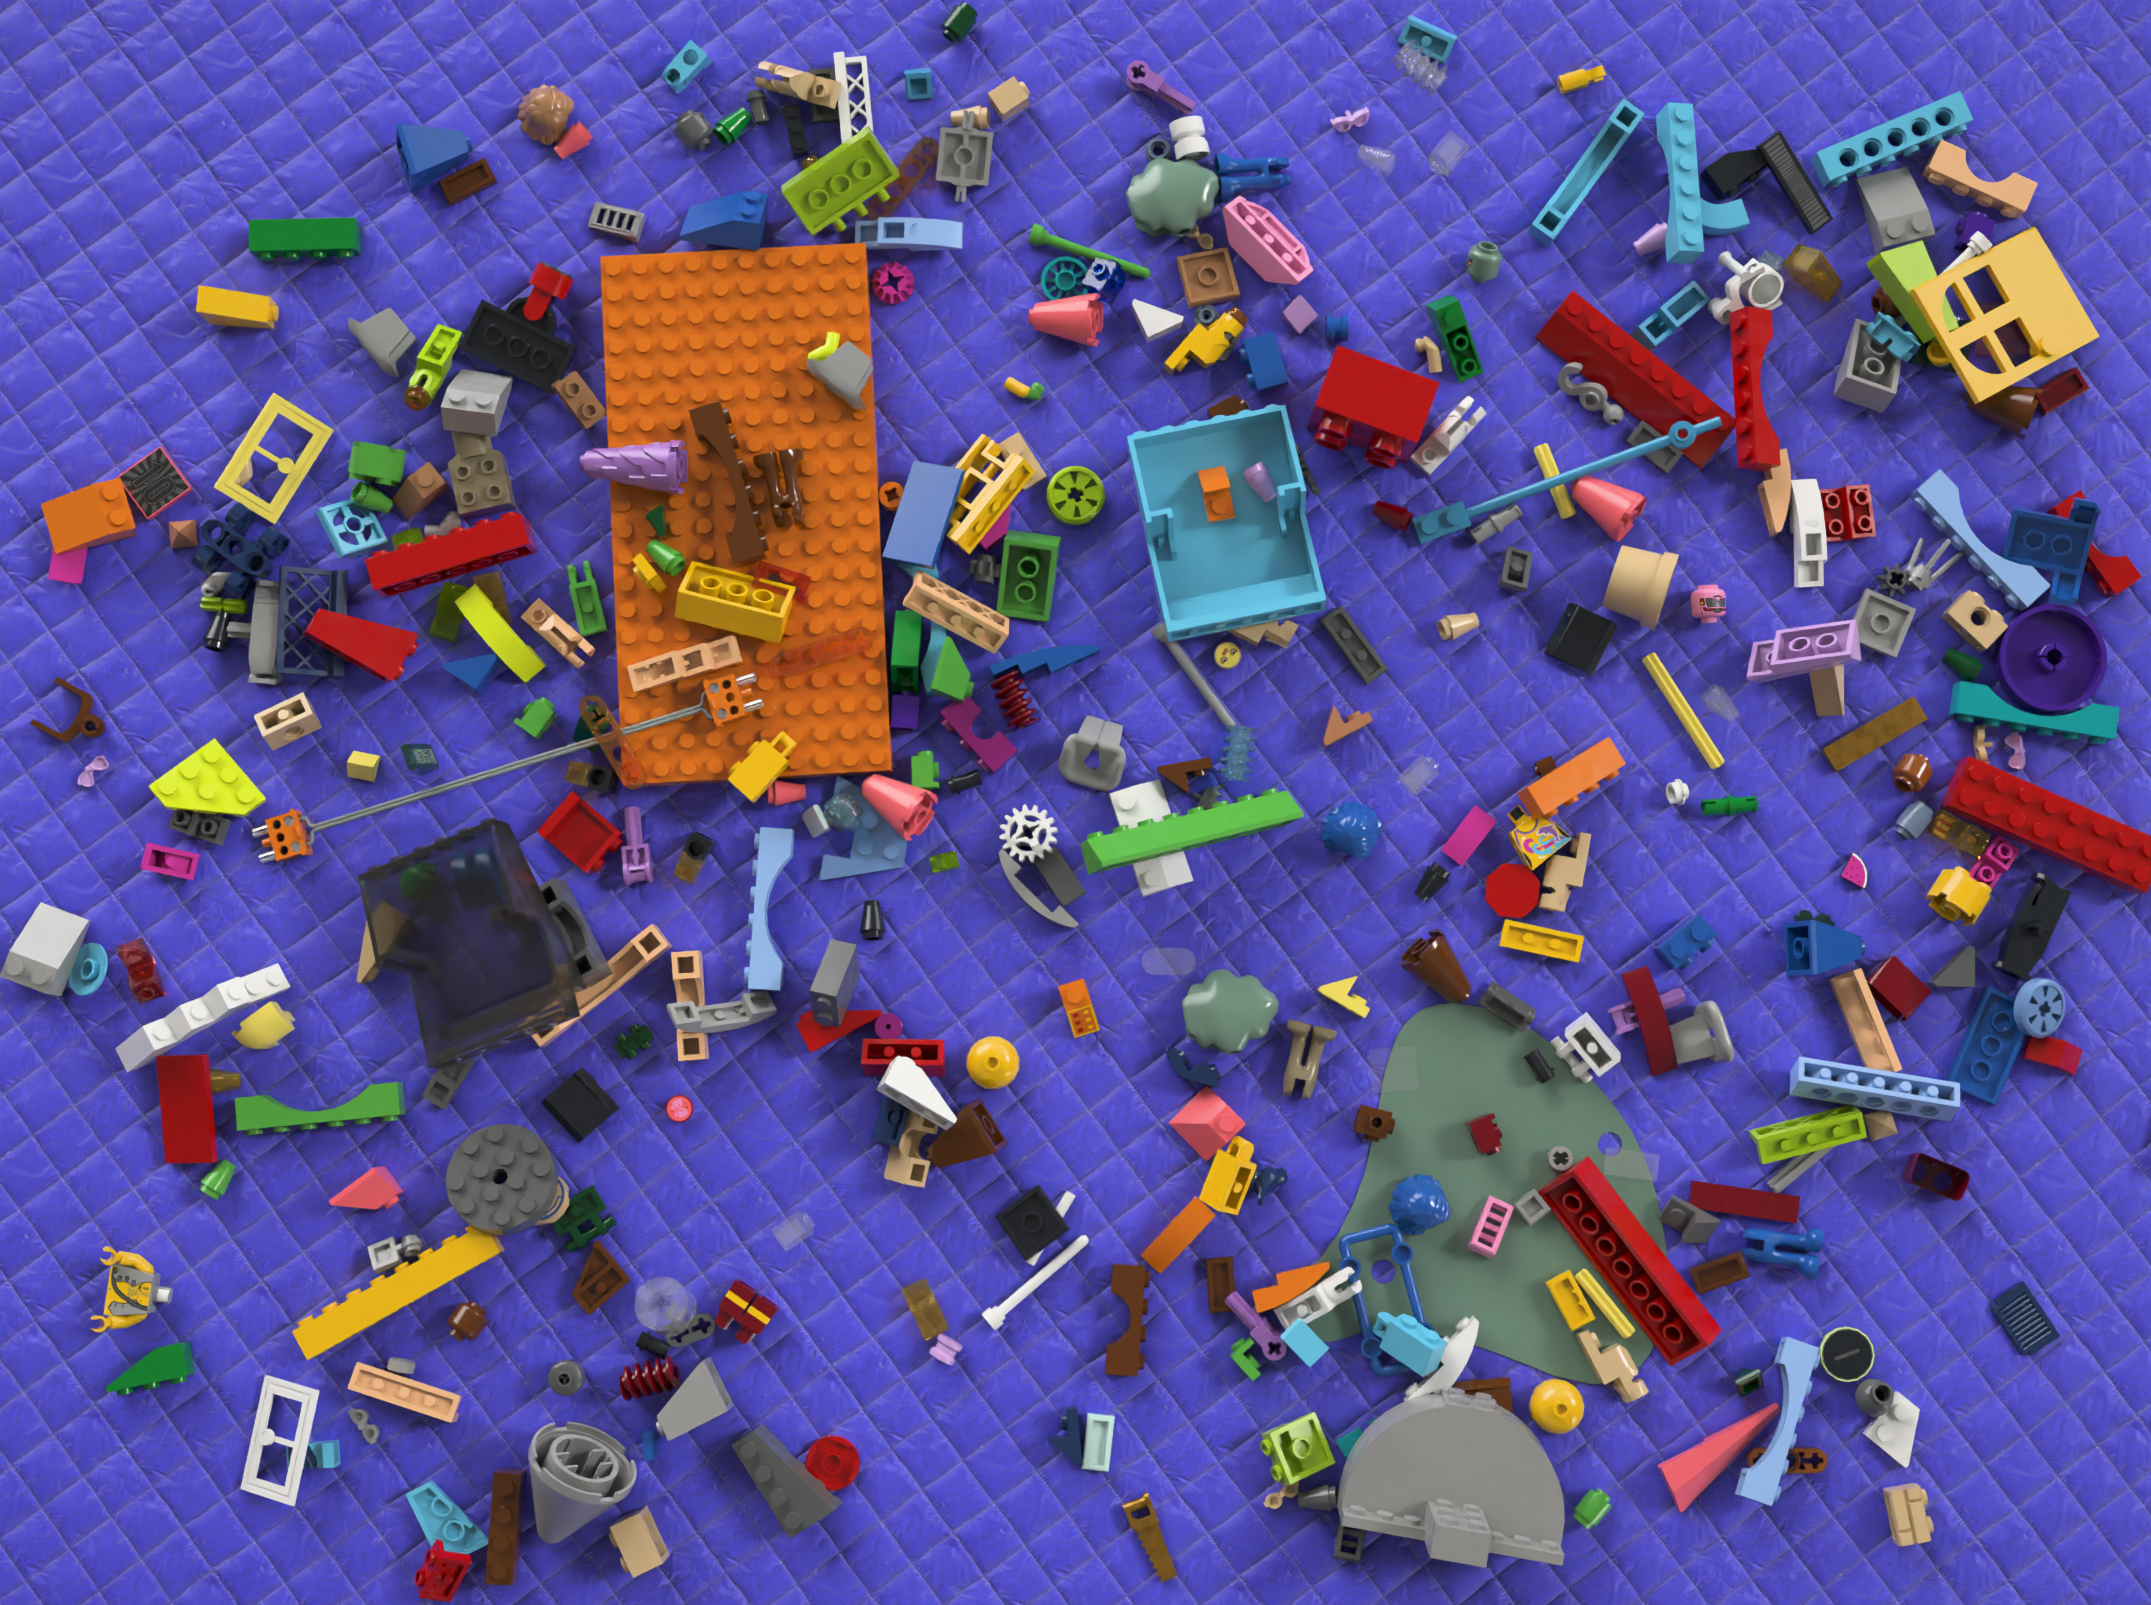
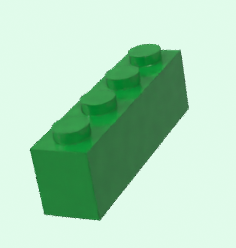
[249,217,361,261]

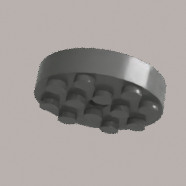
[446,1124,558,1235]

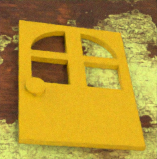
[1911,227,2100,404]

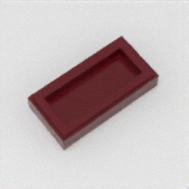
[2034,366,2090,417]

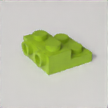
[1260,1412,1335,1485]

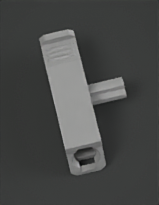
[227,580,289,685]

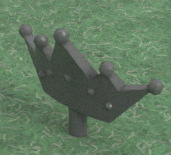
[1193,783,1225,810]

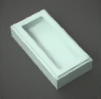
[1082,1413,1115,1472]

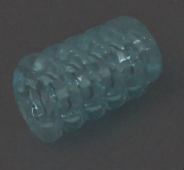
[1218,725,1258,783]

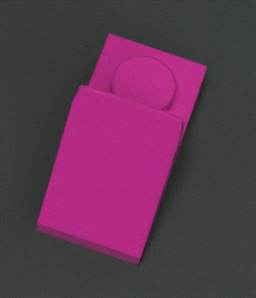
[140,843,200,880]

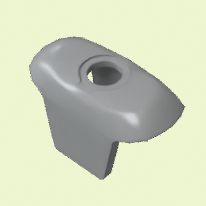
[348,308,416,377]
[806,341,874,410]

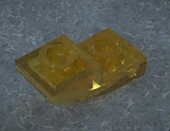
[473,569,512,625]

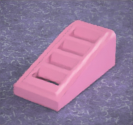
[1467,1196,1514,1259]

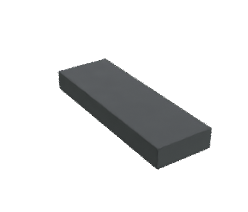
[1319,605,1388,686]

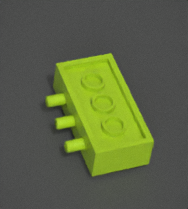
[781,126,900,236]

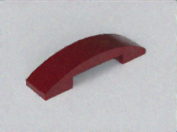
[1621,966,1678,1077]

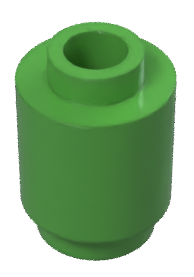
[1572,1488,1612,1530]

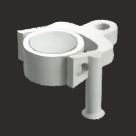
[1708,251,1784,325]

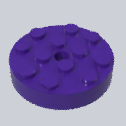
[1994,605,2107,713]

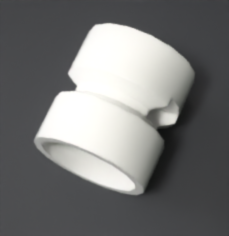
[1169,116,1210,162]

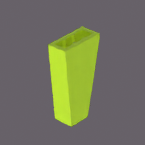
[1866,241,1959,344]

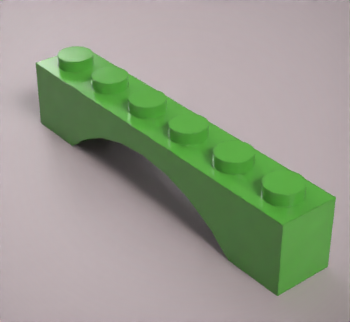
[235,1082,405,1135]

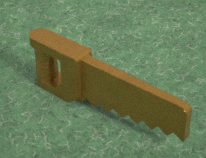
[1122,1492,1176,1583]

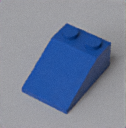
[680,191,768,250]

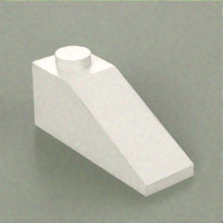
[876,1055,957,1130]

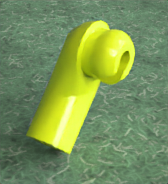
[808,332,840,361]

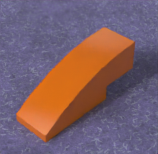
[1140,1196,1216,1274]
[1252,1261,1330,1313]

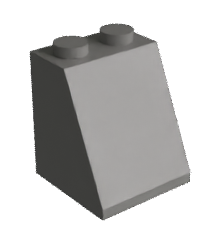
[656,1357,734,1441]

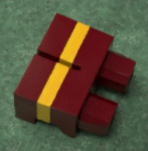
[714,1278,780,1345]

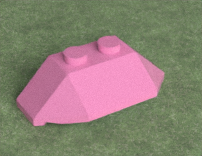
[1222,196,1313,285]

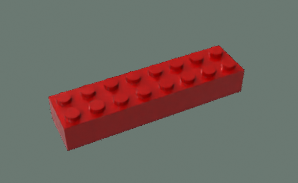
[1940,756,2151,894]

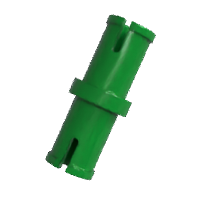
[1701,795,1758,816]

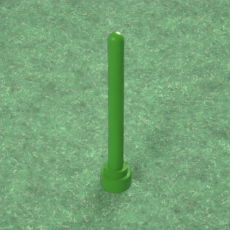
[1028,223,1151,279]

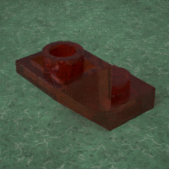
[117,938,165,1004]

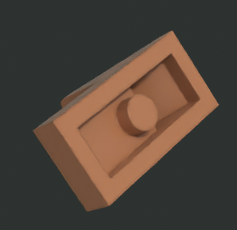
[1321,706,1373,748]

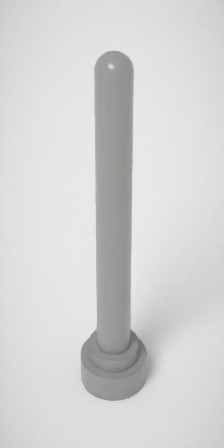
[1150,622,1236,730]

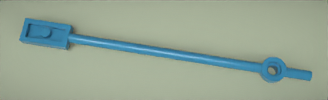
[1412,416,1722,545]

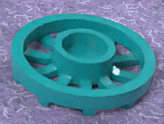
[1041,256,1090,301]

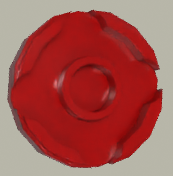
[805,1435,860,1491]

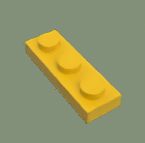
[632,553,667,593]
[1498,919,1584,963]

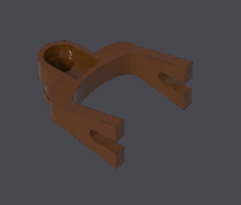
[30,677,106,742]

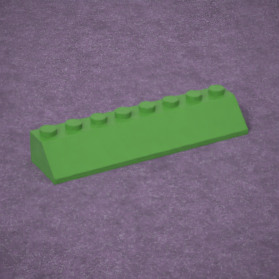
[1080,788,1304,875]

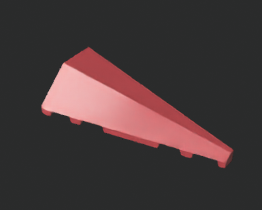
[1657,1403,1780,1513]

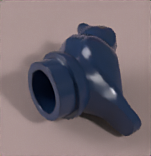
[1248,1167,1288,1205]

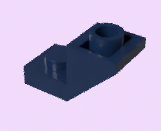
[1165,1047,1221,1087]

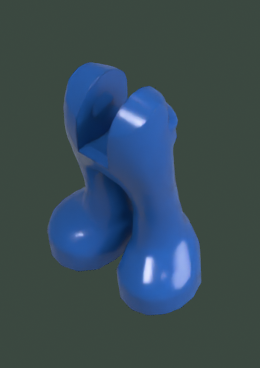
[1214,153,1291,203]
[1741,1228,1823,1280]

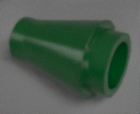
[1941,647,1984,683]

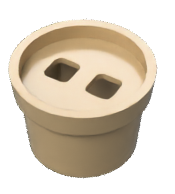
[1602,545,1679,631]

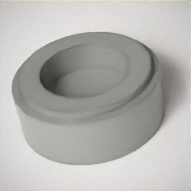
[387,1357,416,1374]

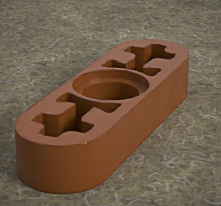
[1746,1446,1827,1473]

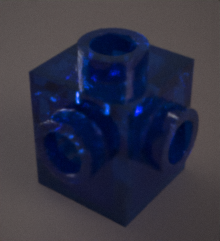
[1081,257,1127,304]

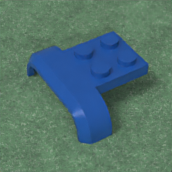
[2001,497,2101,606]

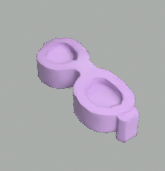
[1330,106,1370,132]

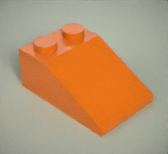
[41,477,136,555]

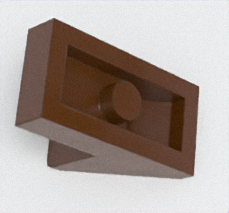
[1157,757,1212,795]

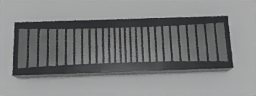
[1755,131,1833,234]

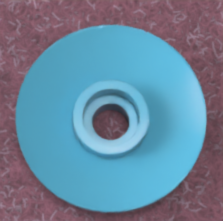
[69,943,108,996]

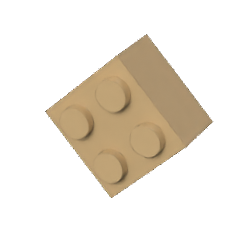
[609,1505,670,1578]

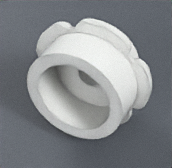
[1666,779,1689,805]

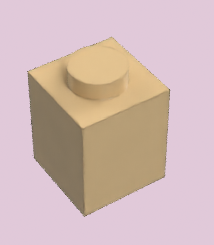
[988,76,1030,122]

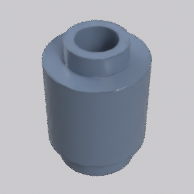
[1894,800,1934,841]

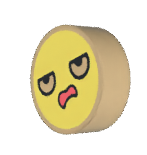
[1214,642,1241,669]

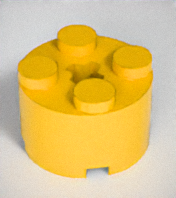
[1925,866,1992,927]

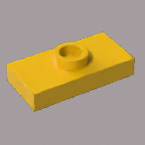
[1545,1270,1596,1331]

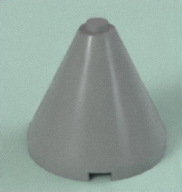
[528,1422,637,1544]

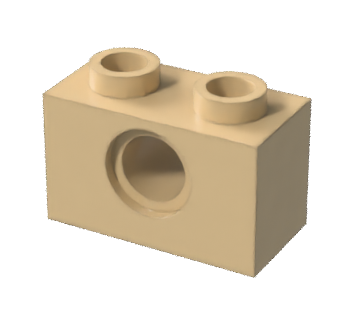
[1940,590,2008,653]
[254,693,322,751]

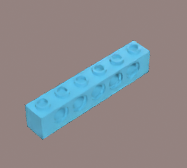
[1811,91,1973,188]

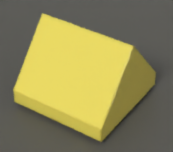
[347,751,380,782]

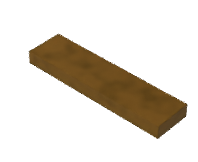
[1821,696,1928,773]

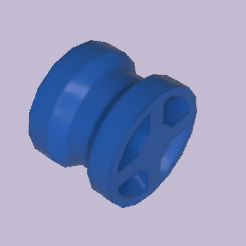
[1325,315,1348,342]

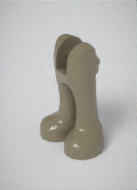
[1283,1019,1337,1100]

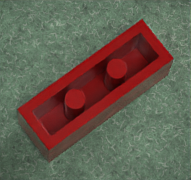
[861,1039,946,1077]

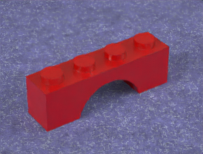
[2046,490,2142,599]

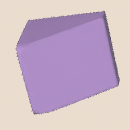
[1281,294,1318,335]

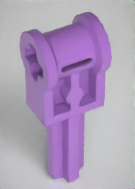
[1126,60,1196,115]
[621,806,653,886]
[1607,988,1686,1035]
[1225,1292,1288,1361]

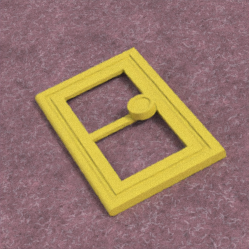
[214,393,334,524]

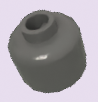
[674,110,714,151]
[548,1359,586,1396]

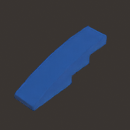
[989,645,1100,678]

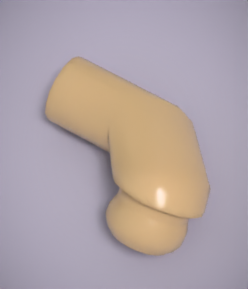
[1415,336,1442,373]

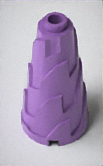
[580,440,688,495]

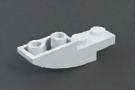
[1789,479,1827,587]
[1403,1316,1479,1402]

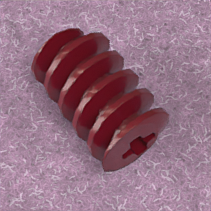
[991,671,1041,730]
[619,1356,681,1401]

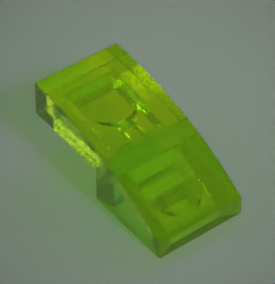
[429,581,470,643]

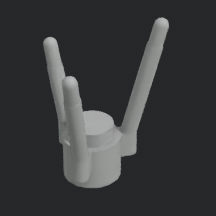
[1904,538,1964,592]

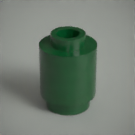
[941,2,978,43]

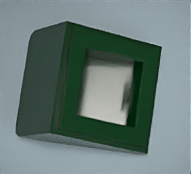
[646,504,668,541]

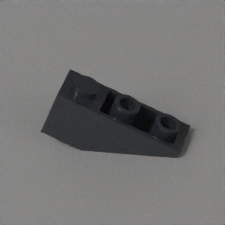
[1700,149,1767,201]

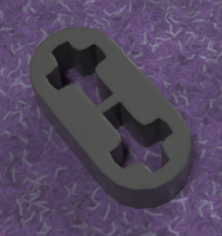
[665,1313,716,1348]

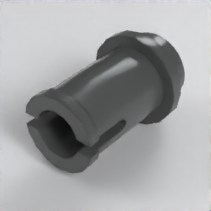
[746,90,770,125]

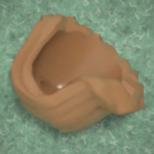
[517,84,574,146]

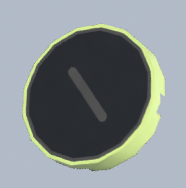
[1818,1326,1875,1382]

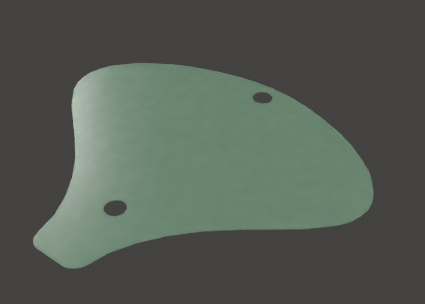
[1307,1003,1667,1384]

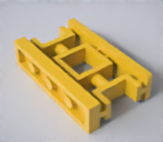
[946,434,1036,554]

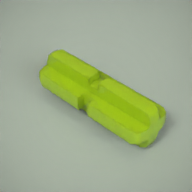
[200,596,248,615]

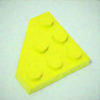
[149,738,266,817]

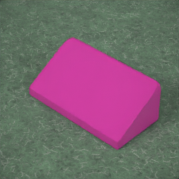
[48,547,88,585]

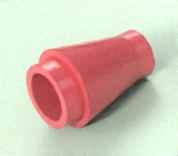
[553,121,593,160]
[767,780,806,806]

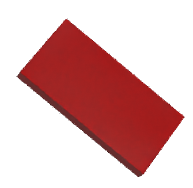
[156,1054,218,1163]

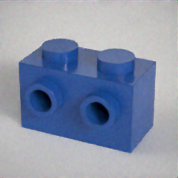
[1239,331,1288,396]
[1653,914,1717,970]

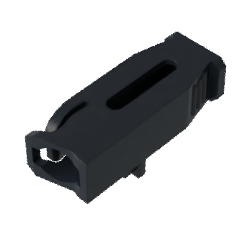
[1991,872,2071,982]

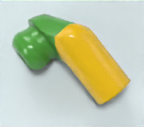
[1004,377,1045,401]

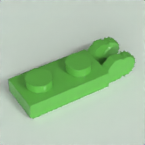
[567,560,608,638]

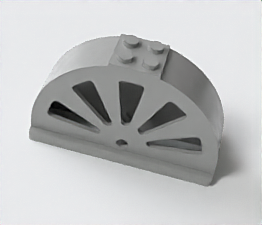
[1336,1388,1565,1568]

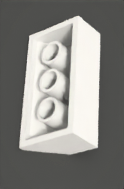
[1109,779,1193,898]

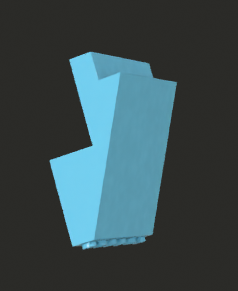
[1127,404,1326,642]

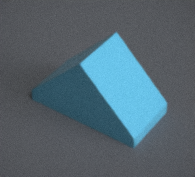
[1280,1318,1329,1367]

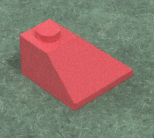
[1169,1085,1246,1162]
[329,1166,404,1210]

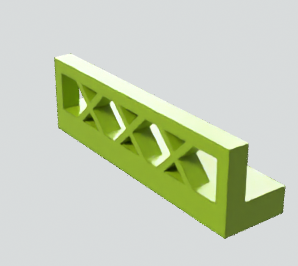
[1748,1105,1867,1165]

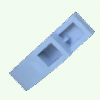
[855,217,963,251]

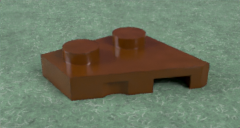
[572,1240,632,1315]

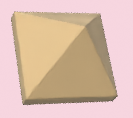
[1863,1110,1898,1141]

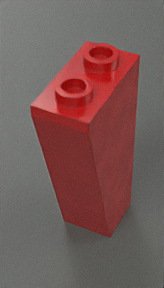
[302,608,418,684]

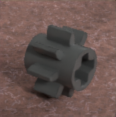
[969,554,1002,585]
[1876,564,1911,598]

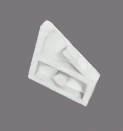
[1862,1391,1920,1468]

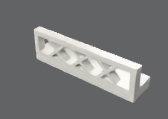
[833,52,873,144]

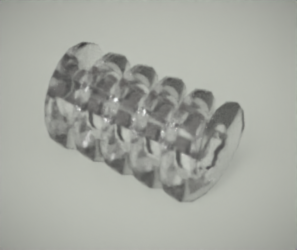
[1391,39,1448,97]

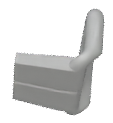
[1058,715,1126,791]
[1669,1000,1735,1064]

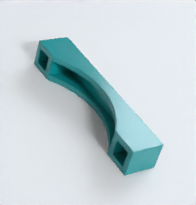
[1949,681,2120,745]

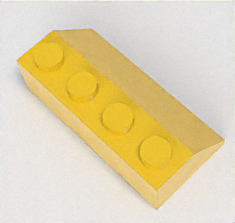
[675,561,796,643]

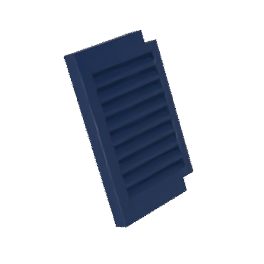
[1991,1281,2060,1355]

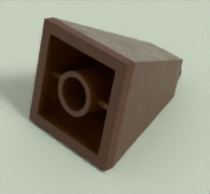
[926,1098,1008,1168]

